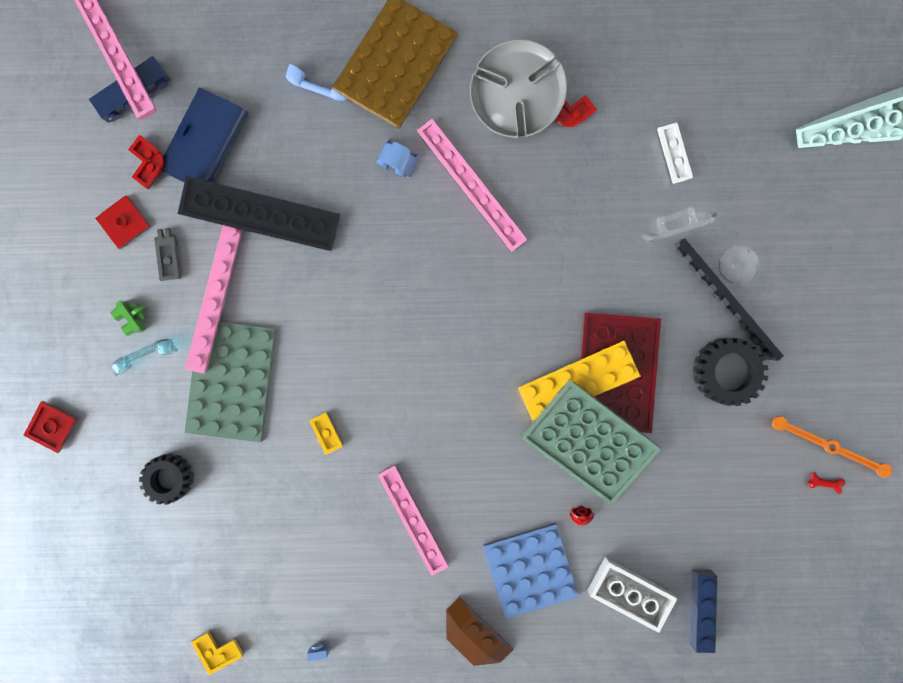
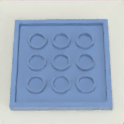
[483,523,578,619]

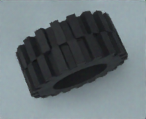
[693,338,769,406]

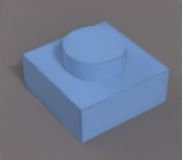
[307,643,330,661]

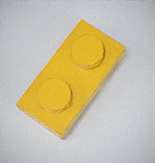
[309,412,343,455]

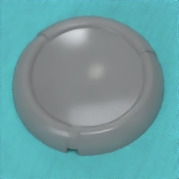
[470,40,567,138]

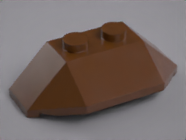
[446,596,514,666]

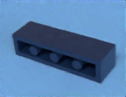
[89,56,171,123]
[690,570,718,653]

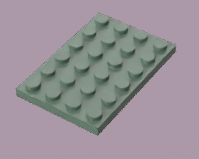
[185,322,276,442]
[521,378,661,505]

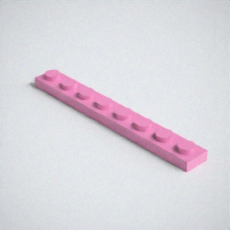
[75,0,157,121]
[417,119,527,252]
[185,225,243,374]

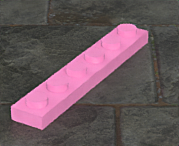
[378,465,449,576]

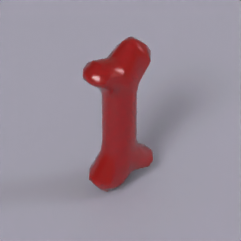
[808,472,846,494]

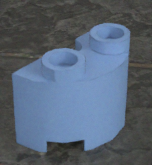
[376,139,420,178]

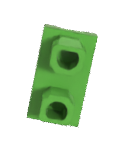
[110,300,146,336]

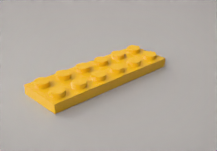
[518,341,640,421]

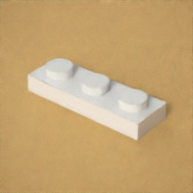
[657,122,693,184]

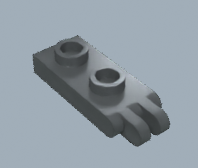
[154,228,181,281]

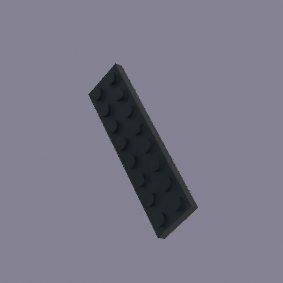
[178,176,340,251]

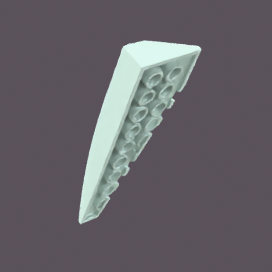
[796,87,903,148]

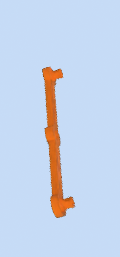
[772,416,892,478]

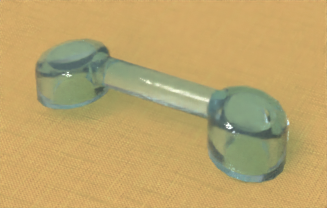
[112,339,178,376]

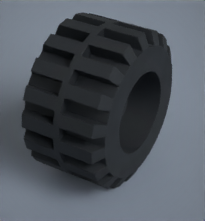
[139,454,194,505]

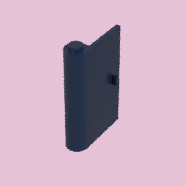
[162,87,249,182]

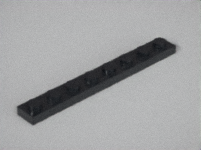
[674,238,784,361]

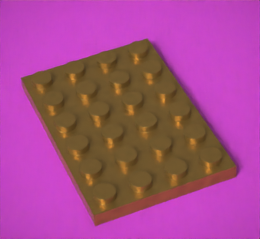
[332,0,458,129]

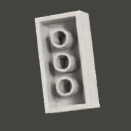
[587,557,677,633]

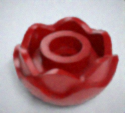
[570,506,594,526]

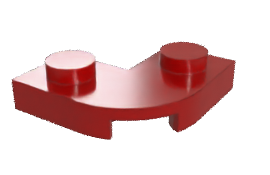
[555,95,597,127]
[128,135,164,189]

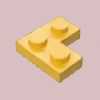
[191,631,244,675]

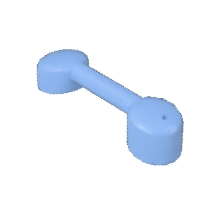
[286,64,348,101]

